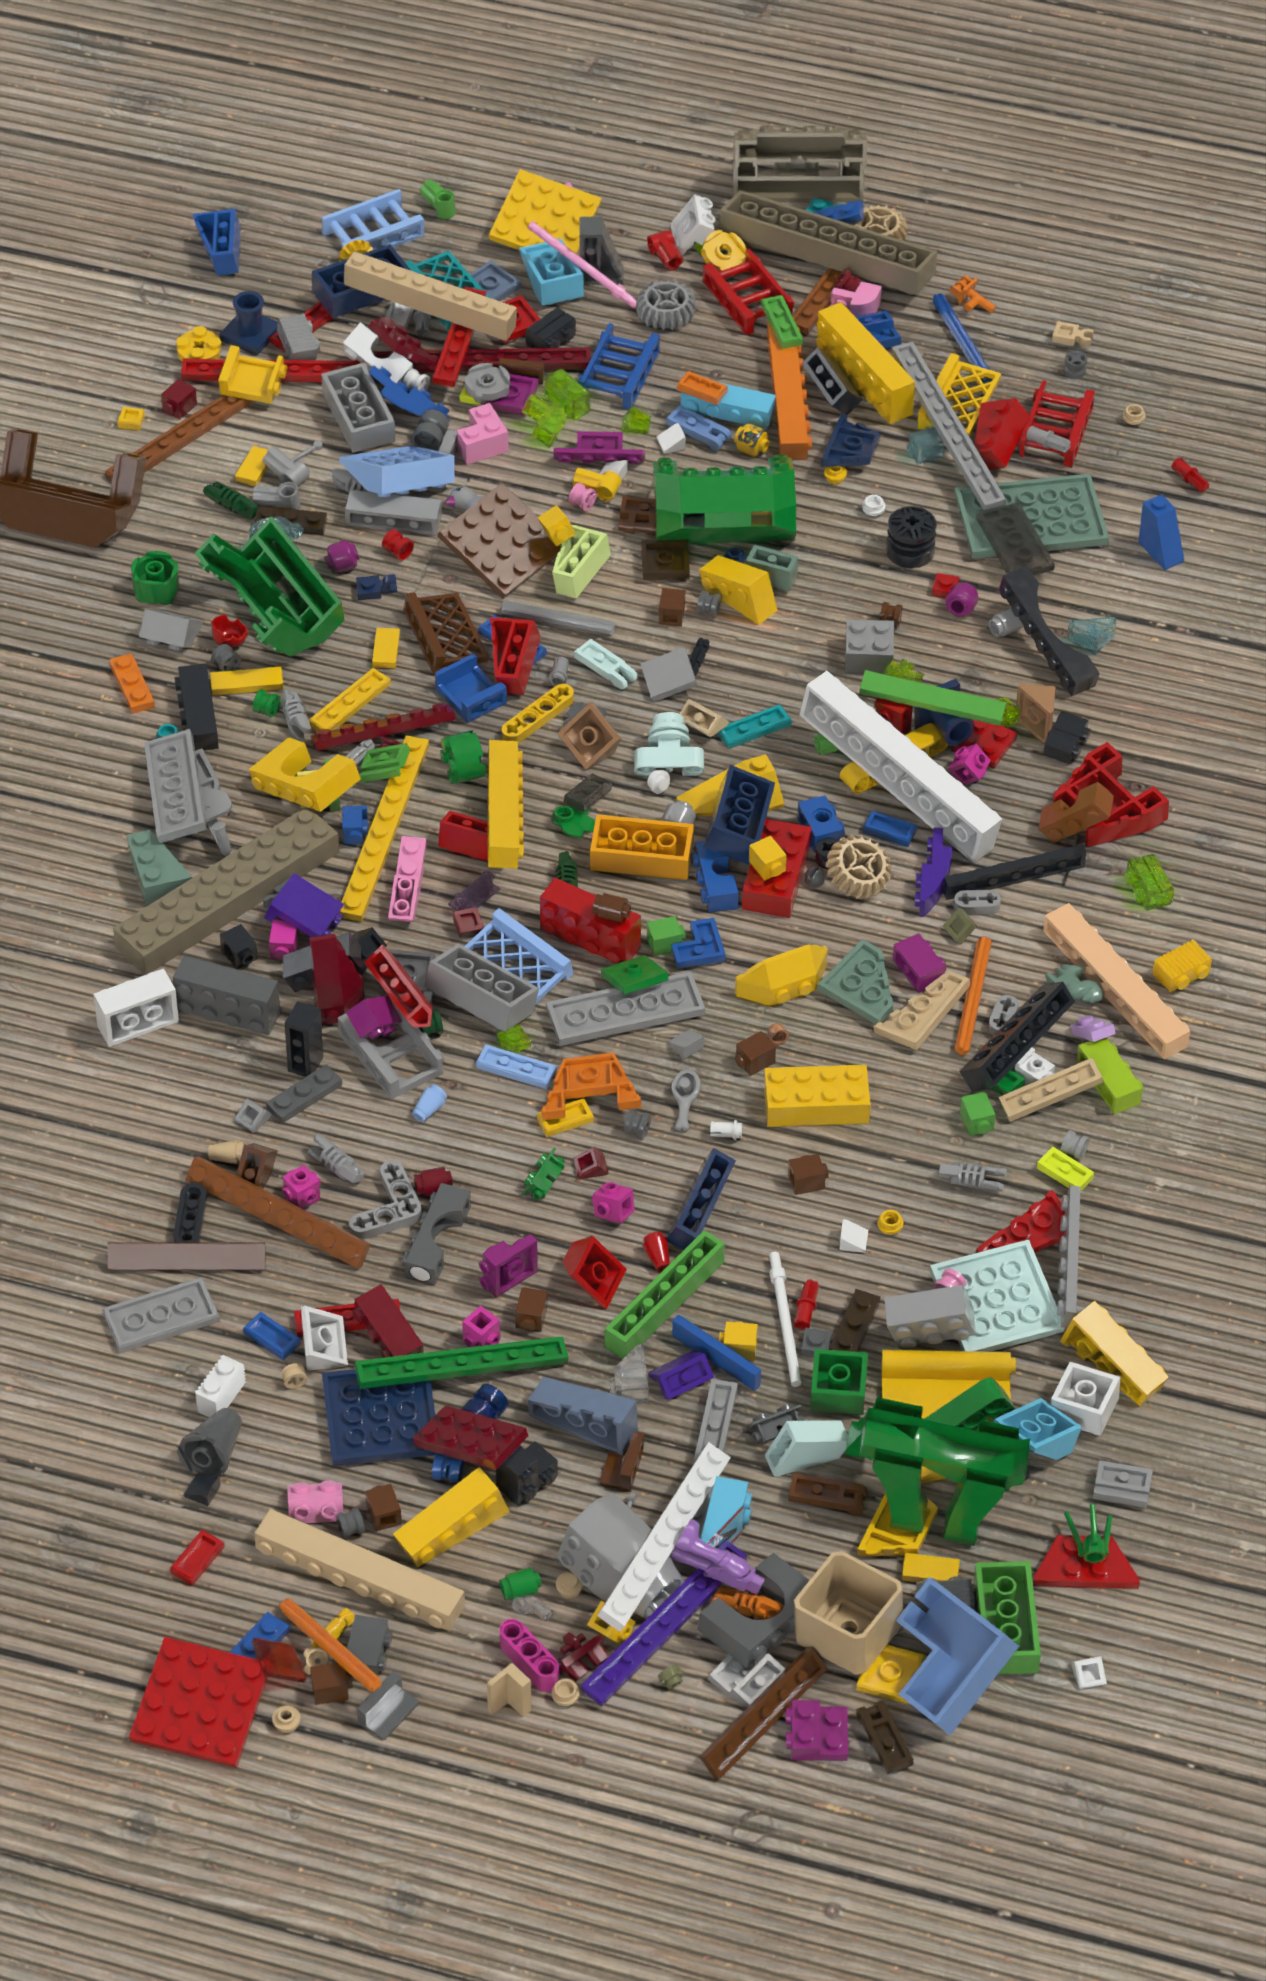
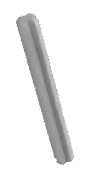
[501,600,615,635]

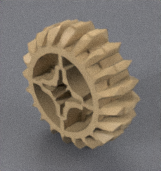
[851,204,908,241]
[825,834,892,899]

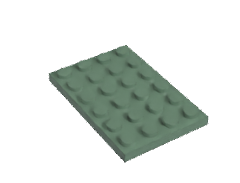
[954,474,1109,559]

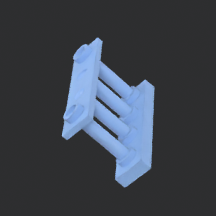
[322,189,425,250]

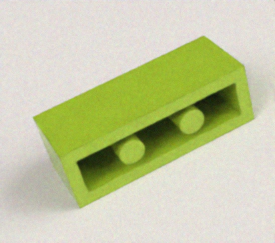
[1077,1037,1144,1114]

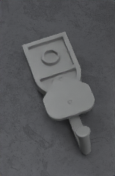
[195,748,232,856]

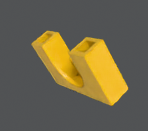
[249,737,361,812]

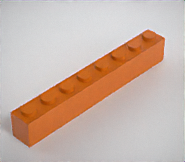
[767,318,812,460]

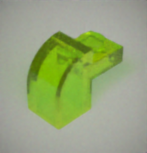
[522,393,566,448]

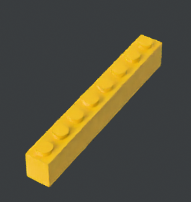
[488,740,524,869]

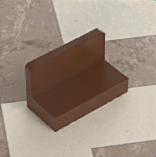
[600,1431,644,1492]

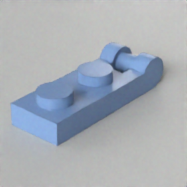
[666,405,732,451]

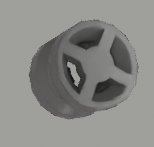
[1064,350,1087,379]
[697,590,722,617]
[211,644,241,672]
[623,1109,651,1139]
[335,1507,365,1540]

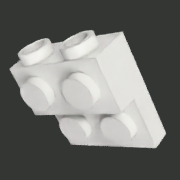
[670,194,715,256]

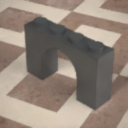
[697,1553,810,1668]

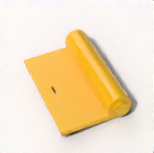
[881,1349,1016,1422]

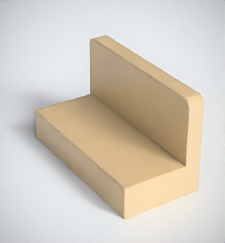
[487,1663,531,1717]

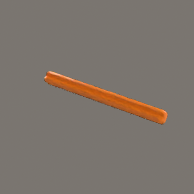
[955,936,992,1056]
[279,1598,382,1692]

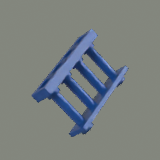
[577,323,660,410]

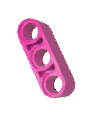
[499,1619,559,1692]

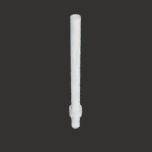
[769,1252,802,1387]

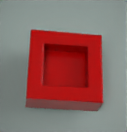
[932,573,960,598]

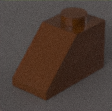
[236,1143,278,1189]

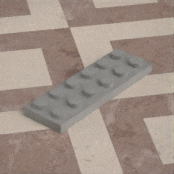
[144,729,207,843]
[546,971,705,1046]

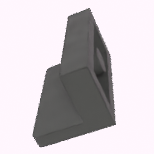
[357,1671,419,1741]

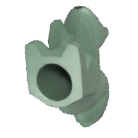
[1045,964,1104,1003]

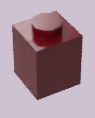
[161,379,197,419]

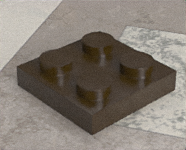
[641,539,690,580]

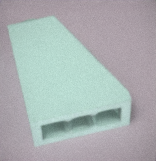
[765,1421,848,1476]

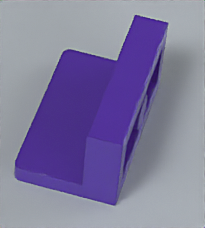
[648,1351,714,1400]

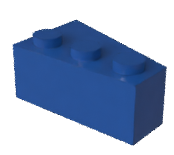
[192,208,241,275]

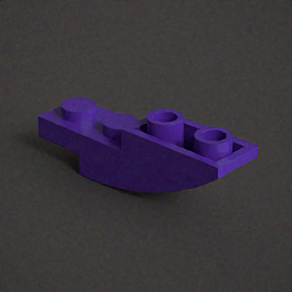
[915,827,952,917]

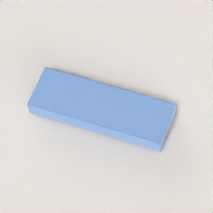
[476,1044,556,1089]

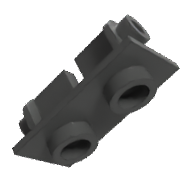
[747,1404,805,1443]

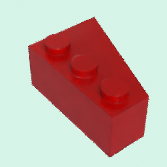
[490,617,541,695]

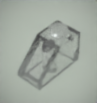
[609,1344,649,1404]

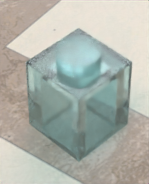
[906,427,944,465]

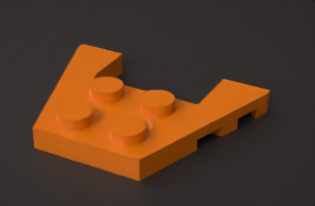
[541,1052,642,1120]

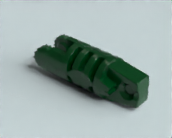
[202,481,258,520]
[555,851,578,887]

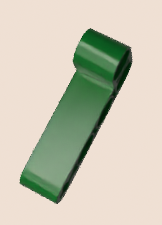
[924,1378,1015,1430]

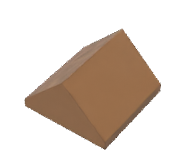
[1015,684,1056,744]
[557,702,621,770]

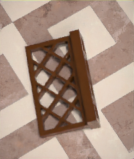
[403,592,489,675]

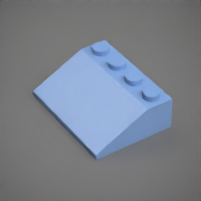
[339,445,455,497]

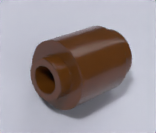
[593,893,631,923]

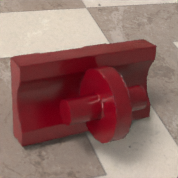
[559,1632,609,1682]

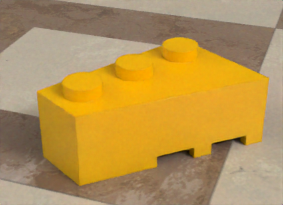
[699,555,778,625]

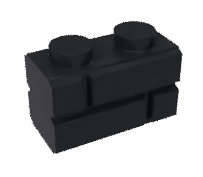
[525,307,576,348]

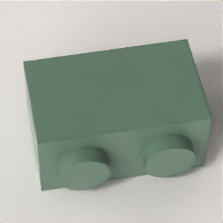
[746,545,798,592]

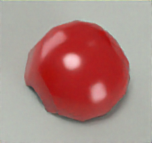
[211,614,248,648]

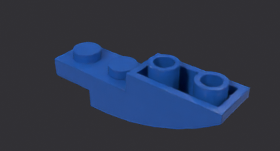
[369,365,452,421]

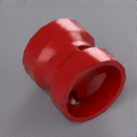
[382,529,414,561]

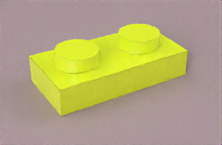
[1037,1147,1094,1192]

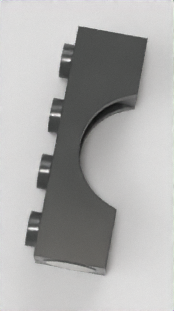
[402,1183,471,1285]

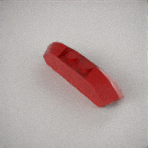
[364,944,433,1028]

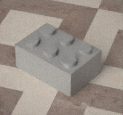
[884,1285,976,1349]

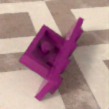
[553,431,645,464]

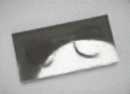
[564,773,612,812]

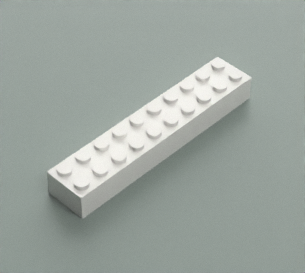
[800,671,1002,863]

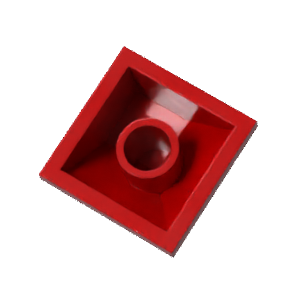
[562,1236,627,1309]

